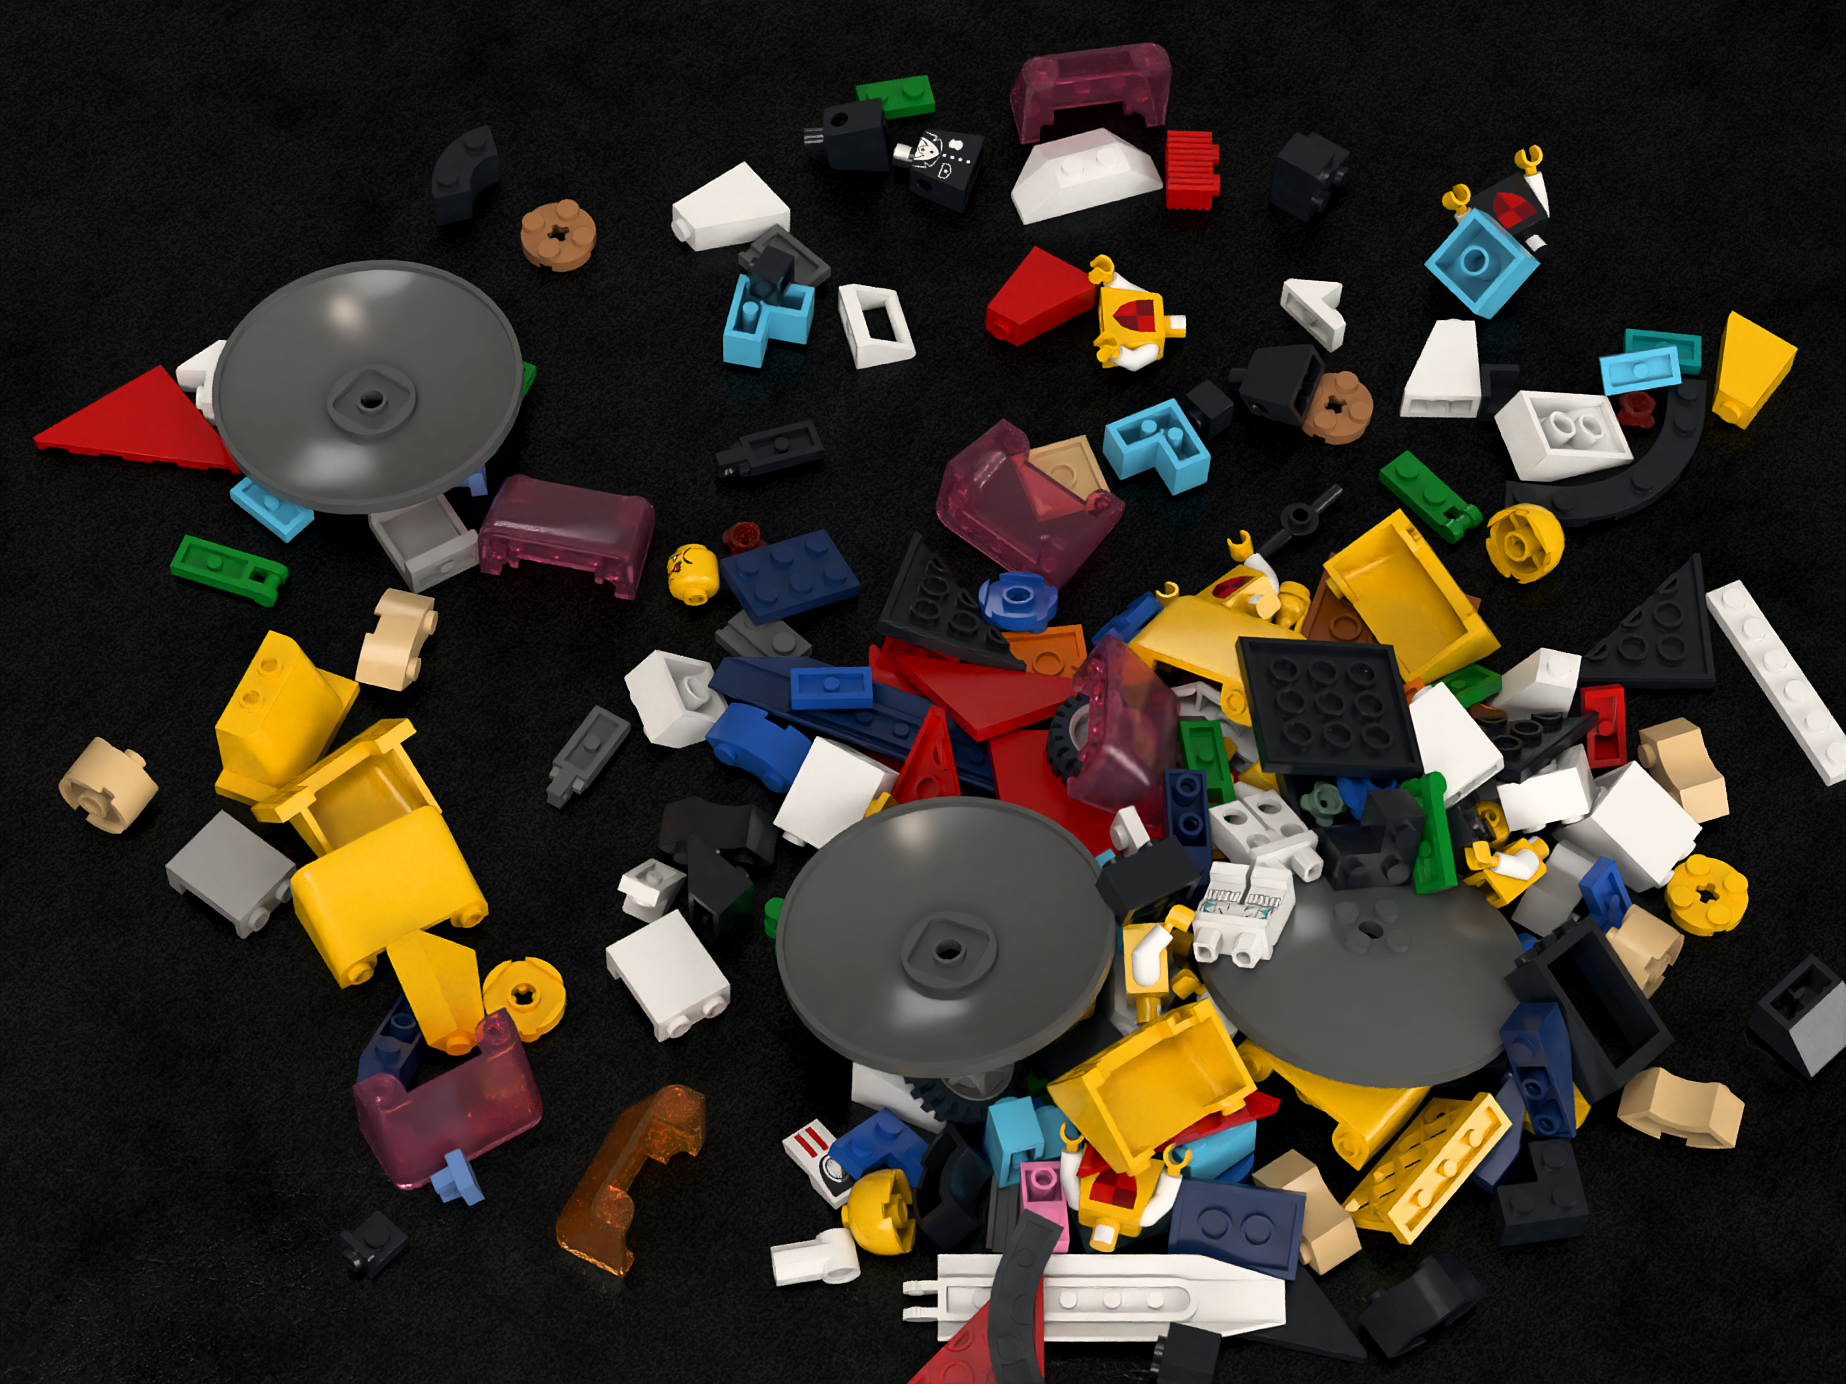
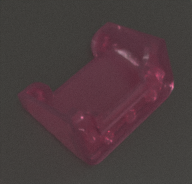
[1010,43,1172,144]
[936,418,1126,592]
[477,474,655,600]
[1067,634,1181,829]
[353,1007,543,1190]

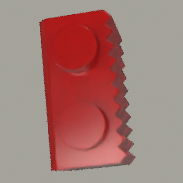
[1165,130,1220,211]

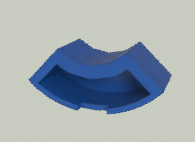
[705,703,813,793]

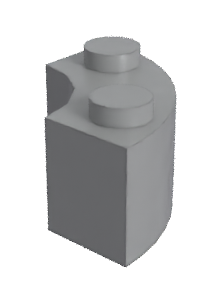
[1511,839,1599,937]

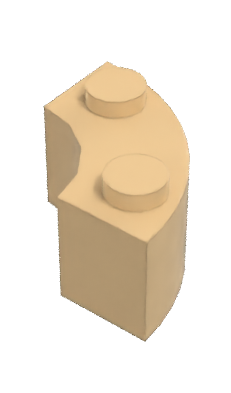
[355,588,438,691]
[1638,717,1730,824]
[1617,1067,1745,1149]
[1252,1149,1362,1275]

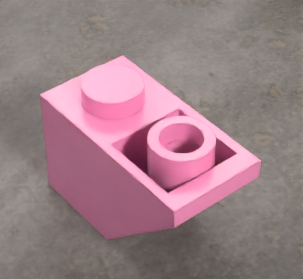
[1020,1161,1070,1254]

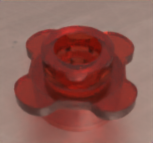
[1616,391,1656,429]
[722,522,768,556]

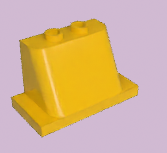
[215,630,360,806]
[250,718,442,858]

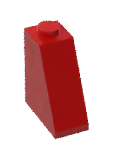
[985,246,1099,346]

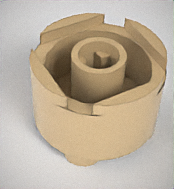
[58,737,159,834]
[1605,904,1685,999]

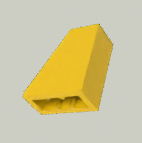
[1712,311,1798,430]
[386,929,488,1056]

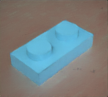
[1599,344,1682,396]
[230,476,315,543]

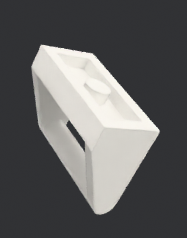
[838,284,916,369]

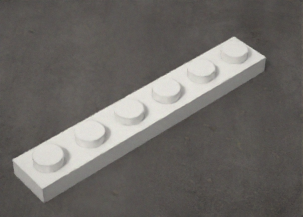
[1705,580,1846,787]

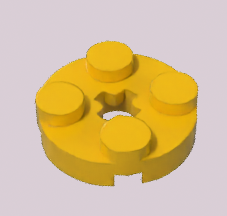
[1664,854,1748,937]
[483,957,566,1042]

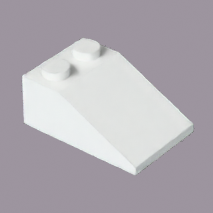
[1494,390,1634,482]

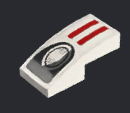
[782,1119,857,1210]

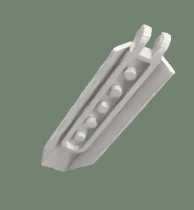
[903,1254,1286,1342]

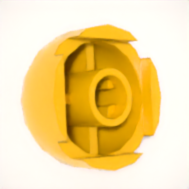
[1486,503,1565,584]
[841,1169,916,1256]

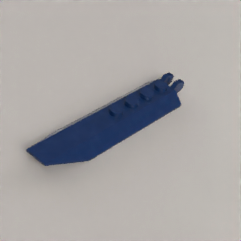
[708,656,995,794]

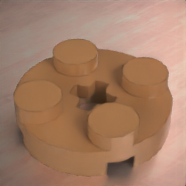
[521,199,596,272]
[1301,371,1373,445]

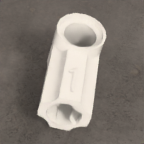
[771,1228,861,1286]

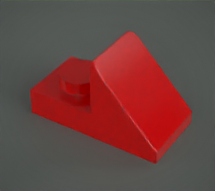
[1579,684,1627,769]

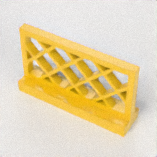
[1341,1092,1512,1245]

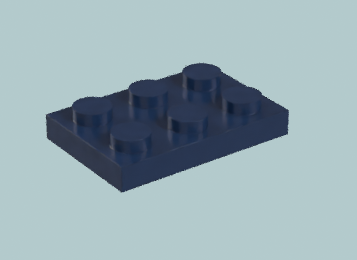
[719,529,861,627]
[1167,1175,1307,1280]

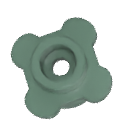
[1299,781,1347,827]

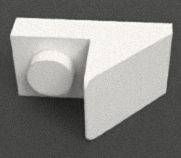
[1280,279,1346,353]
[176,340,227,426]
[618,858,688,924]

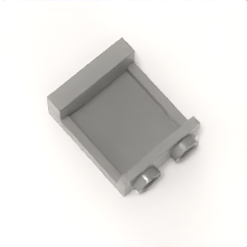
[367,494,483,594]
[165,810,297,939]

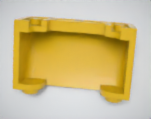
[1323,508,1502,685]
[1113,595,1307,727]
[290,805,489,989]
[1046,997,1257,1177]
[1236,1037,1433,1171]

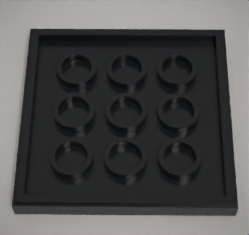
[1235,636,1424,780]

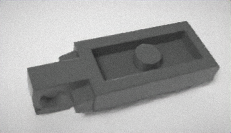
[546,705,631,809]

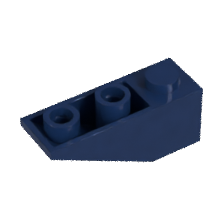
[1161,769,1212,905]
[355,990,427,1109]
[1499,1002,1577,1138]
[1468,1066,1527,1195]

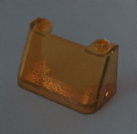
[555,1084,706,1279]

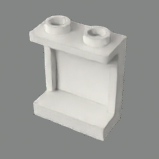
[606,909,730,1042]

